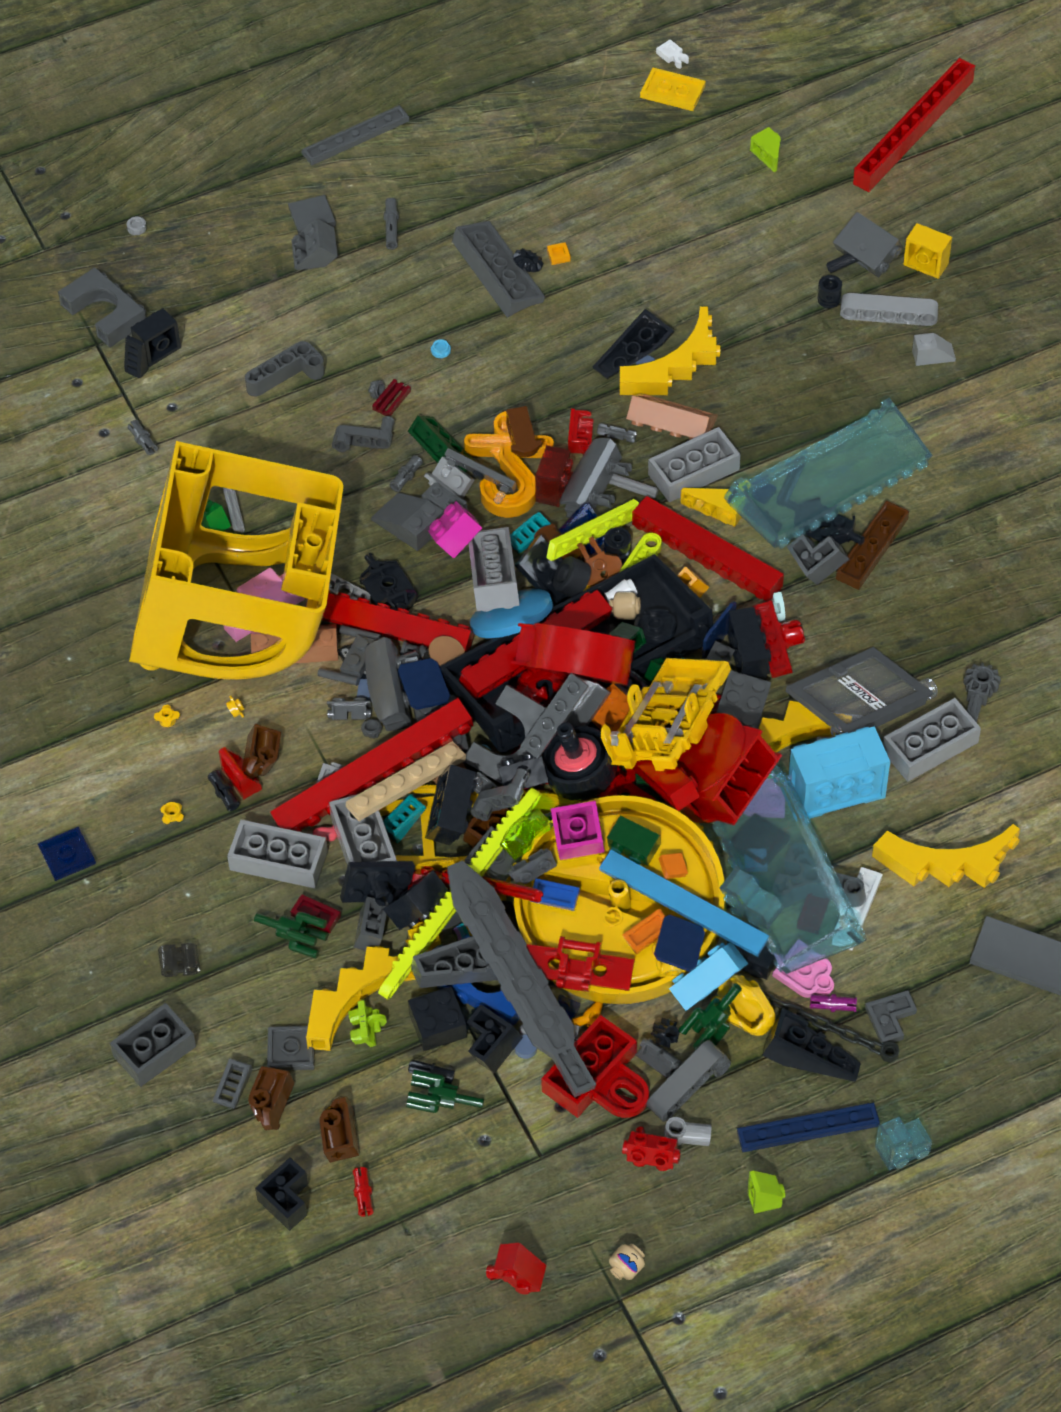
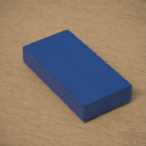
[530,878,580,911]

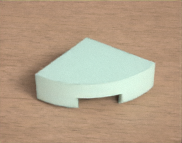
[772,592,785,622]

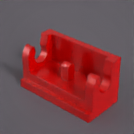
[568,409,593,454]

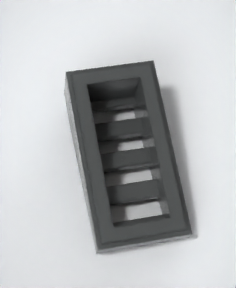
[213,1058,253,1110]

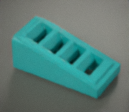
[510,512,551,554]
[383,794,426,844]

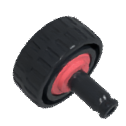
[542,723,618,800]

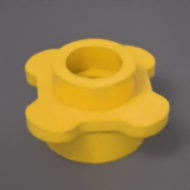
[226,695,245,718]
[154,705,180,727]
[160,802,184,824]

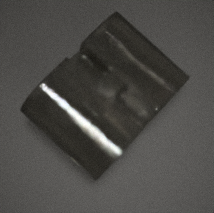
[158,943,200,977]

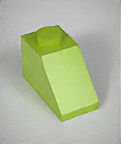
[750,127,781,172]
[747,1171,785,1214]

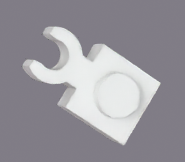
[656,40,689,69]

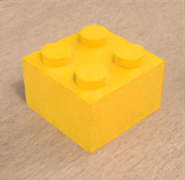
[903,223,952,279]

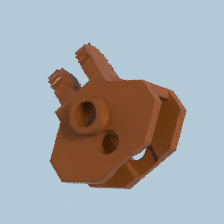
[577,536,622,586]

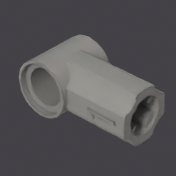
[664,1117,712,1146]

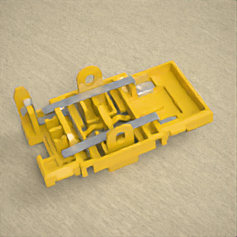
[601,658,731,771]

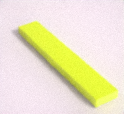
[546,499,639,561]

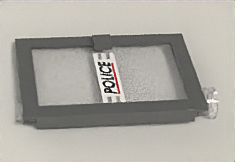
[786,647,938,737]

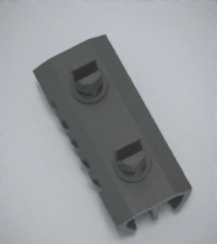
[559,438,632,524]
[365,637,420,731]

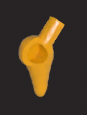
[571,1002,603,1027]

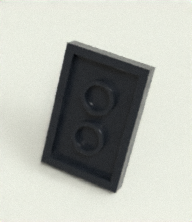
[515,535,569,607]
[340,861,415,906]

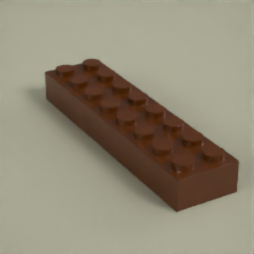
[836,500,909,590]

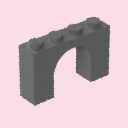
[58,267,146,348]
[464,685,547,783]

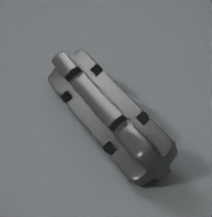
[597,423,637,443]

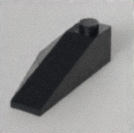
[592,309,675,379]
[762,1008,861,1082]

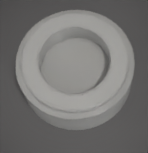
[127,217,147,235]

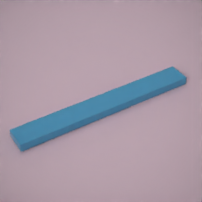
[599,850,769,957]

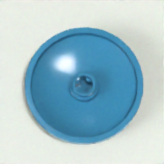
[470,589,553,638]

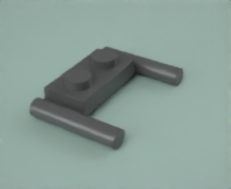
[318,625,382,686]

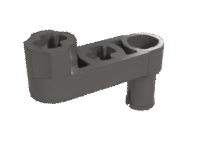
[332,416,395,452]
[471,768,530,821]

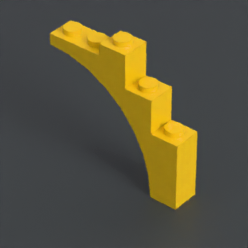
[620,307,720,395]
[759,701,852,752]
[872,824,1020,888]
[306,946,416,1051]

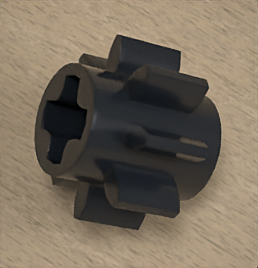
[651,1018,681,1048]

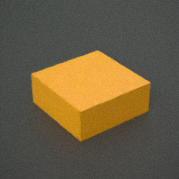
[547,242,571,265]

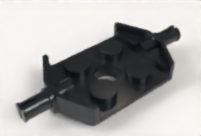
[785,498,865,545]
[359,553,418,611]

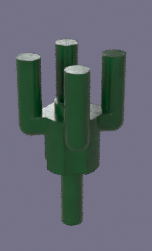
[254,912,329,959]
[679,984,742,1050]
[406,1069,484,1113]

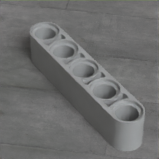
[840,293,938,326]

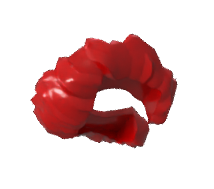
[517,668,568,702]

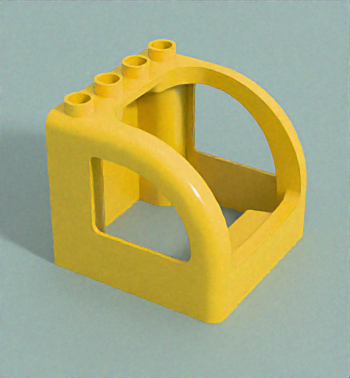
[129,441,343,680]

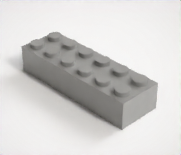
[469,527,519,612]

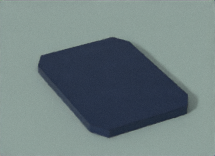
[702,601,737,659]
[398,658,450,710]
[654,915,705,972]

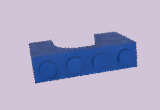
[437,934,520,1026]

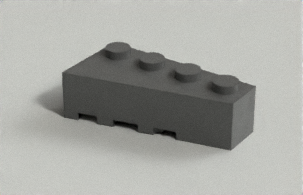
[411,936,497,988]

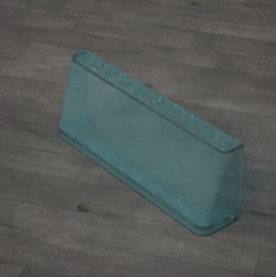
[724,398,933,549]
[712,764,867,974]

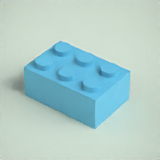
[669,942,748,1011]

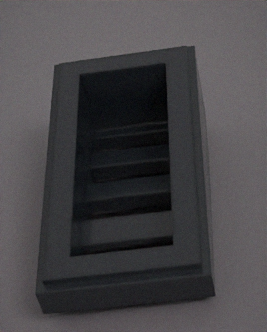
[124,335,149,378]

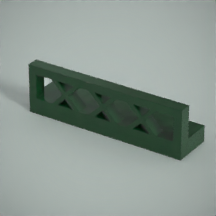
[408,415,476,472]

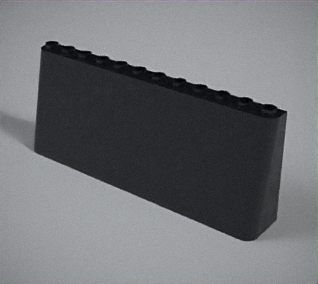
[440,554,713,753]

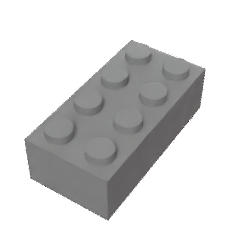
[648,427,740,502]
[883,698,981,782]
[329,795,397,866]
[227,820,328,888]

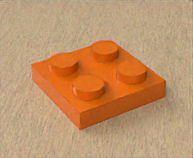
[591,684,630,732]

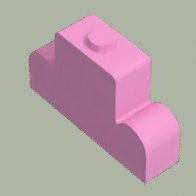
[223,568,305,642]

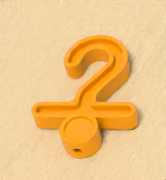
[464,411,554,518]

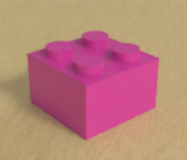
[428,501,482,558]
[551,801,605,860]

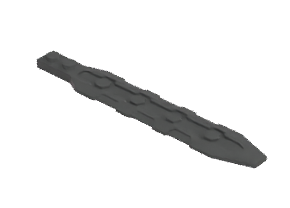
[447,860,596,1098]

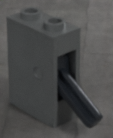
[826,212,903,278]

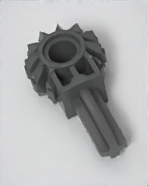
[963,662,1001,723]

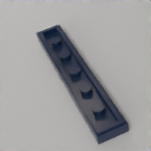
[737,1102,880,1153]

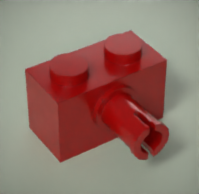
[486,1243,547,1295]

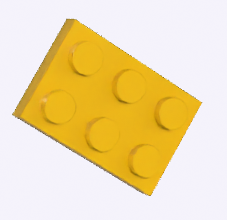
[640,67,706,111]

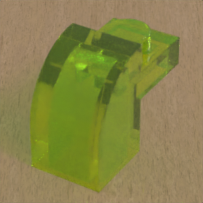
[500,809,553,860]

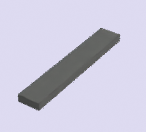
[302,105,409,166]

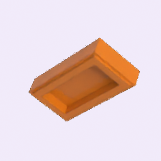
[622,908,666,955]

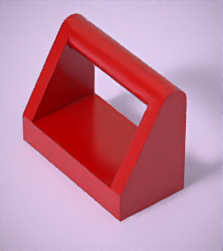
[219,747,262,800]

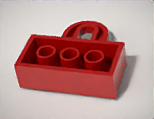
[541,1015,649,1118]

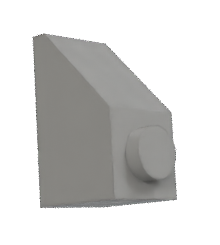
[912,333,956,366]

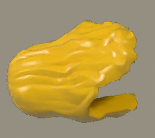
[711,974,776,1036]

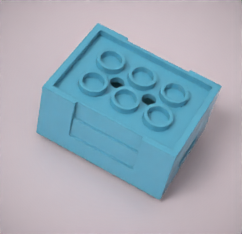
[788,726,890,820]

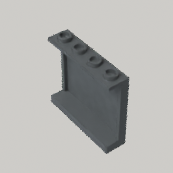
[521,673,611,759]

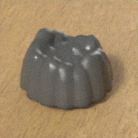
[368,380,385,399]
[361,719,382,739]

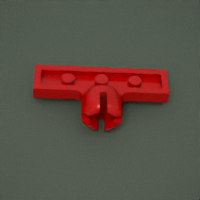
[752,600,805,678]

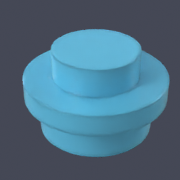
[431,339,451,358]

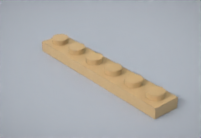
[346,741,466,821]

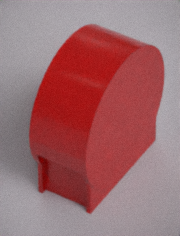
[511,623,635,685]
[677,713,782,825]

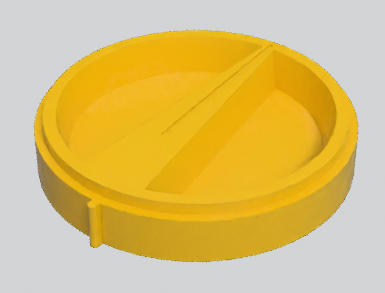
[513,795,726,1004]

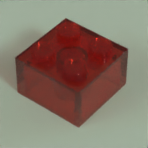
[535,445,573,507]

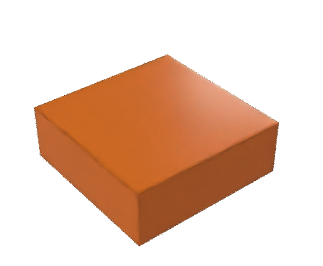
[659,853,688,879]

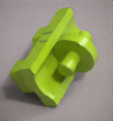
[348,1000,387,1047]

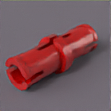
[352,1167,373,1217]

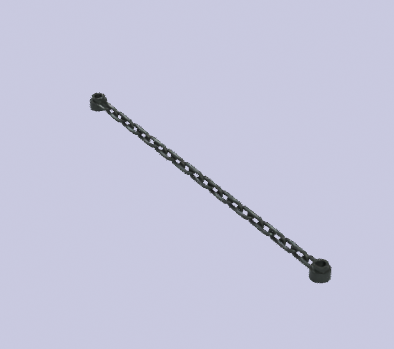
[762,990,899,1062]

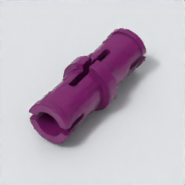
[810,994,857,1012]

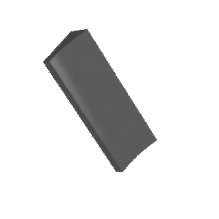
[452,221,545,318]
[969,916,1061,996]

